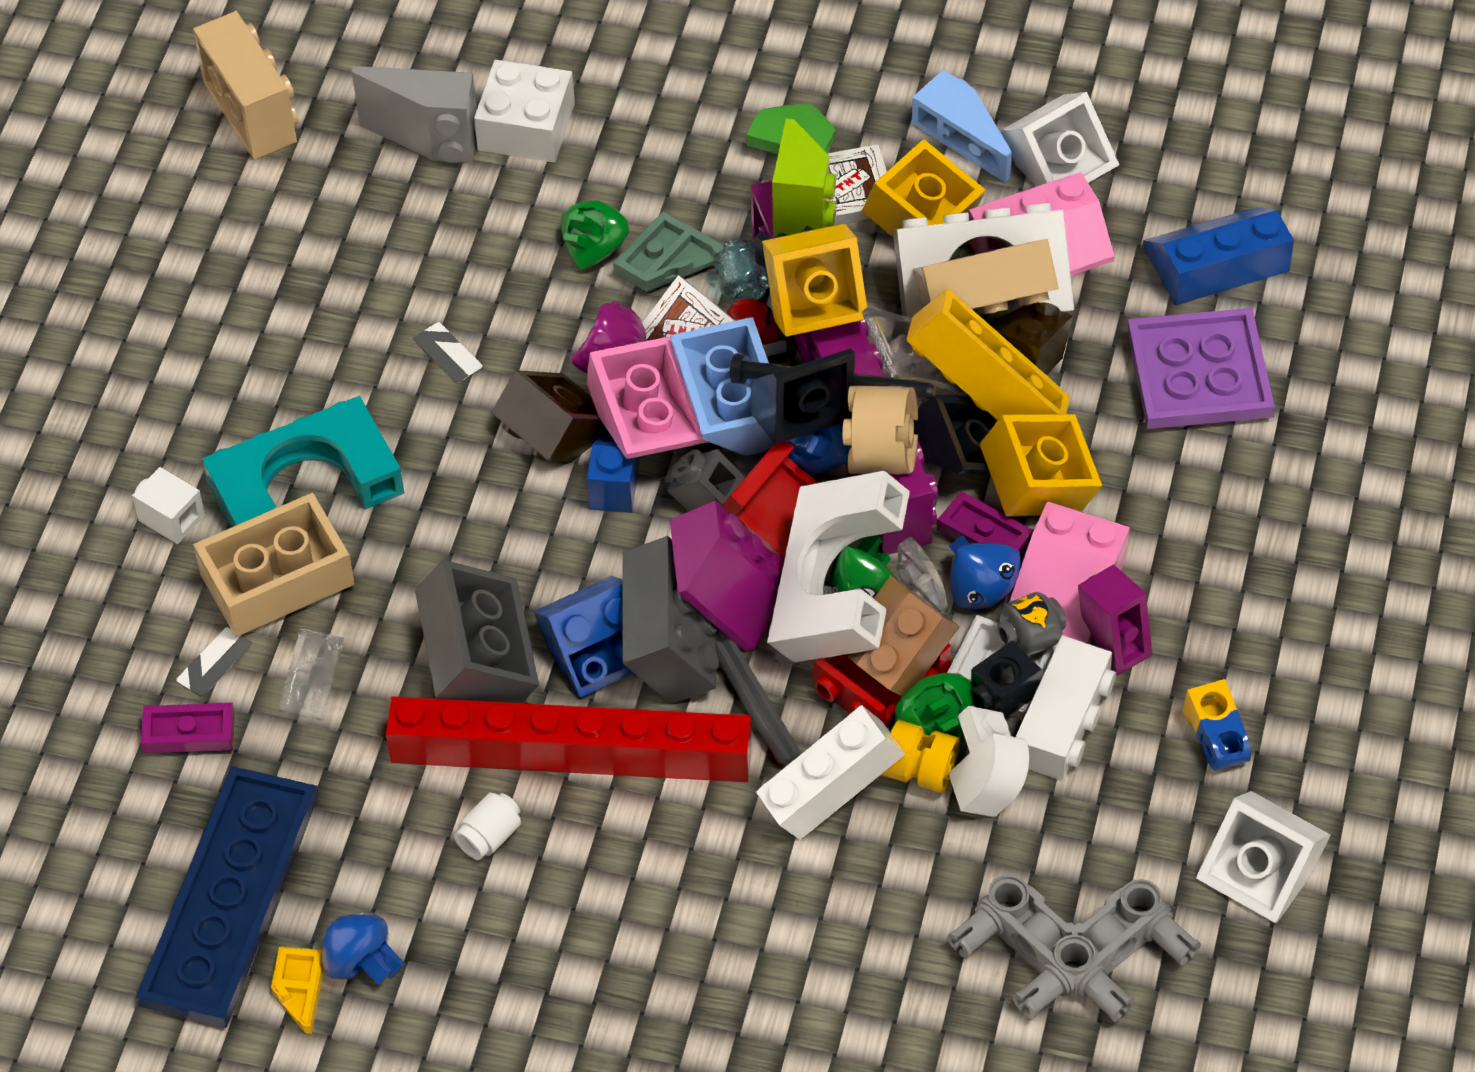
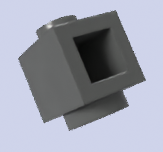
[667,449,746,512]

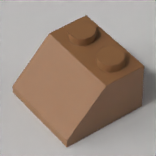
[846,575,960,696]

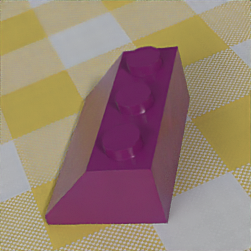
[670,500,784,652]

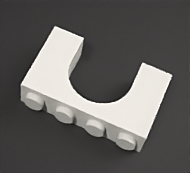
[893,203,1074,330]
[767,471,910,662]

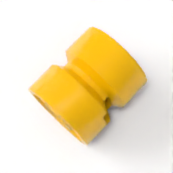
[881,720,960,794]

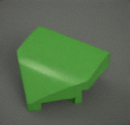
[746,104,836,154]

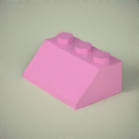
[968,172,1115,276]

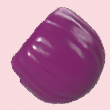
[570,301,646,374]

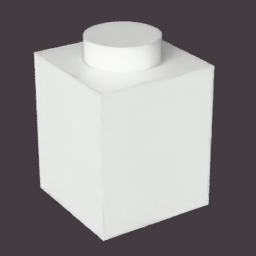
[132,467,205,544]

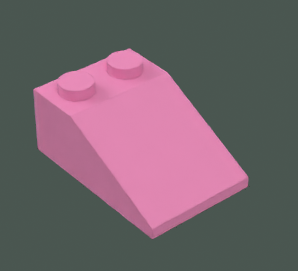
[587,337,708,459]
[1009,501,1130,644]

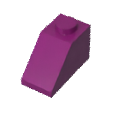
[1078,564,1152,676]

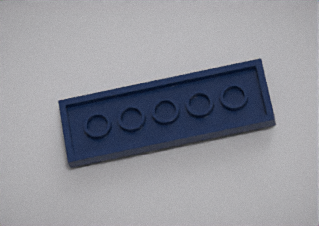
[136,766,318,1028]

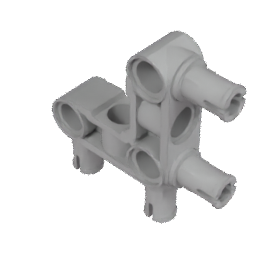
[947,875,1201,1022]

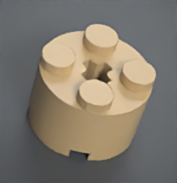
[842,386,918,475]

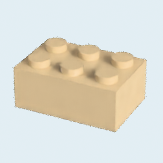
[193,11,299,160]
[913,239,1059,315]
[193,492,355,637]

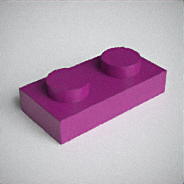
[937,491,1034,556]
[141,702,235,753]

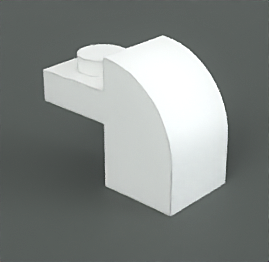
[948,706,1029,817]

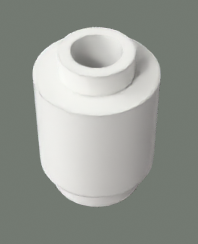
[454,793,521,860]

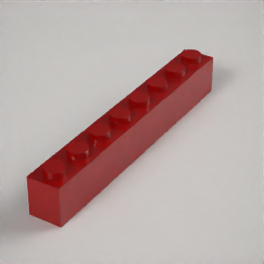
[386,696,752,783]

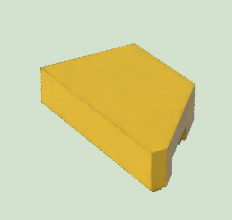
[271,946,324,1034]

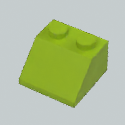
[772,119,837,237]

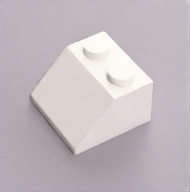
[1000,92,1119,187]
[1196,791,1331,923]

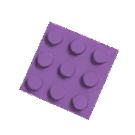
[1127,308,1275,429]

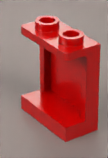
[722,441,817,560]
[813,643,951,729]

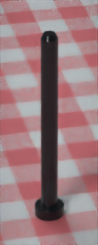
[730,353,936,399]

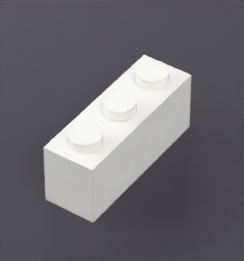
[1016,635,1116,781]
[756,705,905,840]

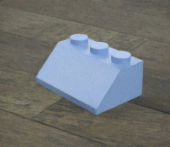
[670,317,774,456]

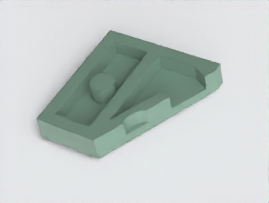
[613,211,727,292]

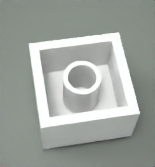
[474,60,575,163]

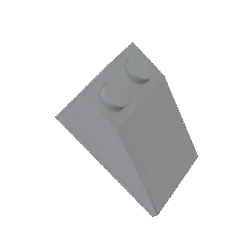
[352,66,477,163]

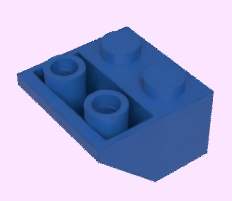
[533,576,634,698]

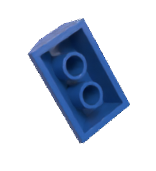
[1143,207,1294,305]

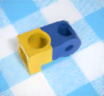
[1182,679,1251,771]

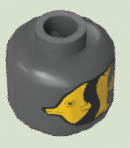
[997,592,1066,656]

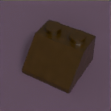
[988,302,1073,375]
[491,370,609,463]

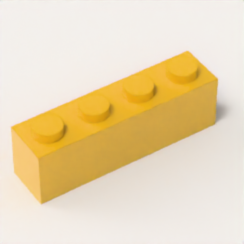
[906,288,1070,420]

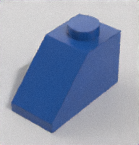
[587,436,641,513]

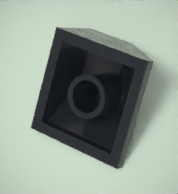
[751,348,855,445]
[914,395,998,475]

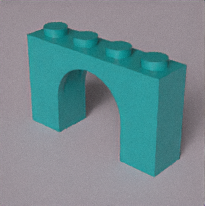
[202,395,405,528]

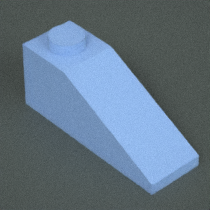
[912,70,1012,183]

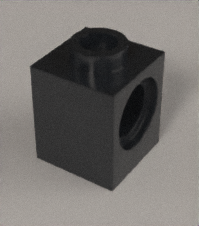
[970,640,1042,718]

